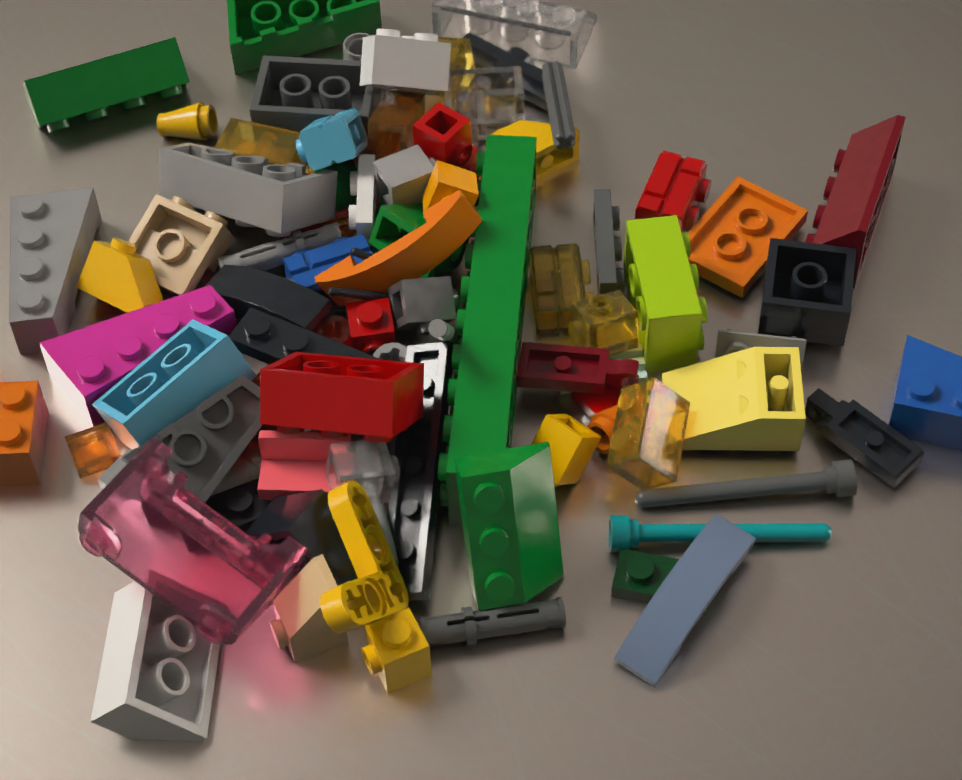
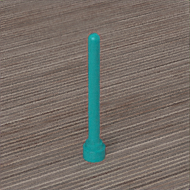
[608,515,832,552]

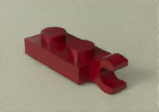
[516,342,639,395]

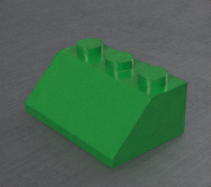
[454,442,564,611]

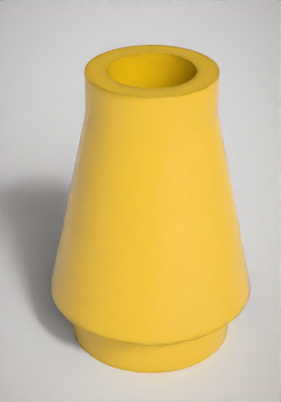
[157,102,218,141]

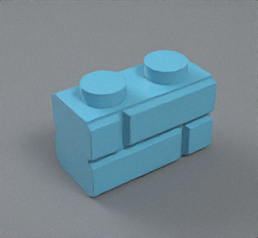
[296,108,369,171]

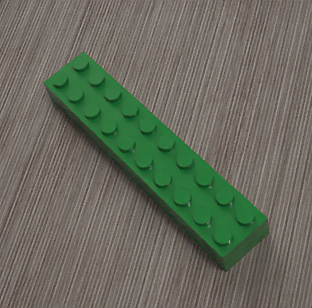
[438,134,537,526]

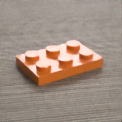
[688,176,808,298]

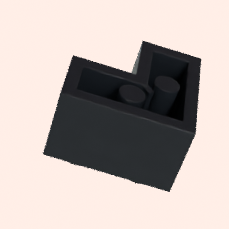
[242,489,358,585]

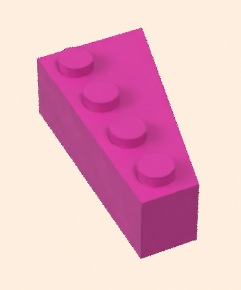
[39,285,237,429]

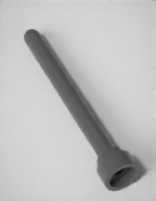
[635,459,857,508]

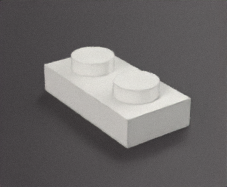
[349,154,376,246]

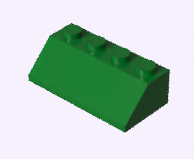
[23,37,190,133]

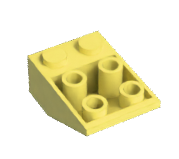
[662,347,806,451]

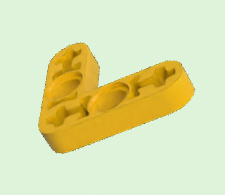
[320,480,409,634]

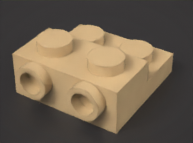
[128,194,234,296]

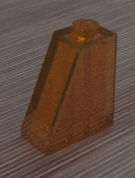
[367,90,425,198]

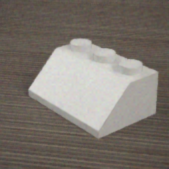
[91,573,225,741]

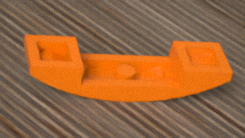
[314,189,482,306]

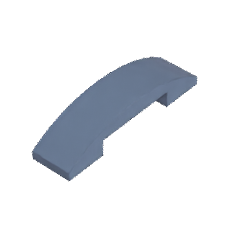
[613,514,756,687]

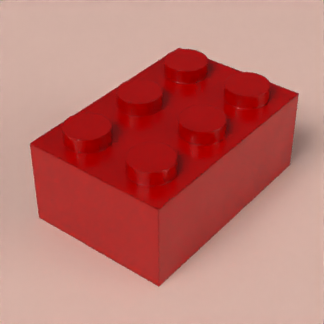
[260,352,424,443]

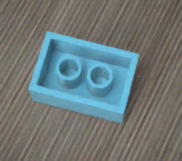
[92,319,257,450]

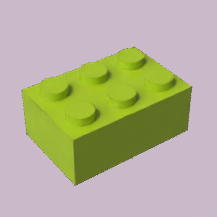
[623,215,708,374]

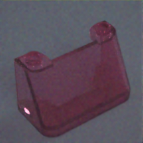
[77,436,308,645]

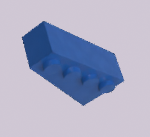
[888,335,962,451]

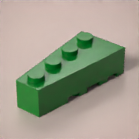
[227,0,382,75]

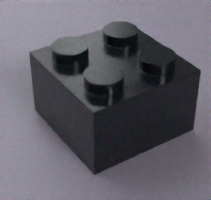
[758,238,856,346]

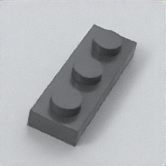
[593,189,624,311]

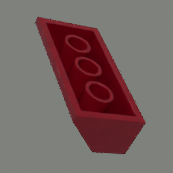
[805,115,906,289]

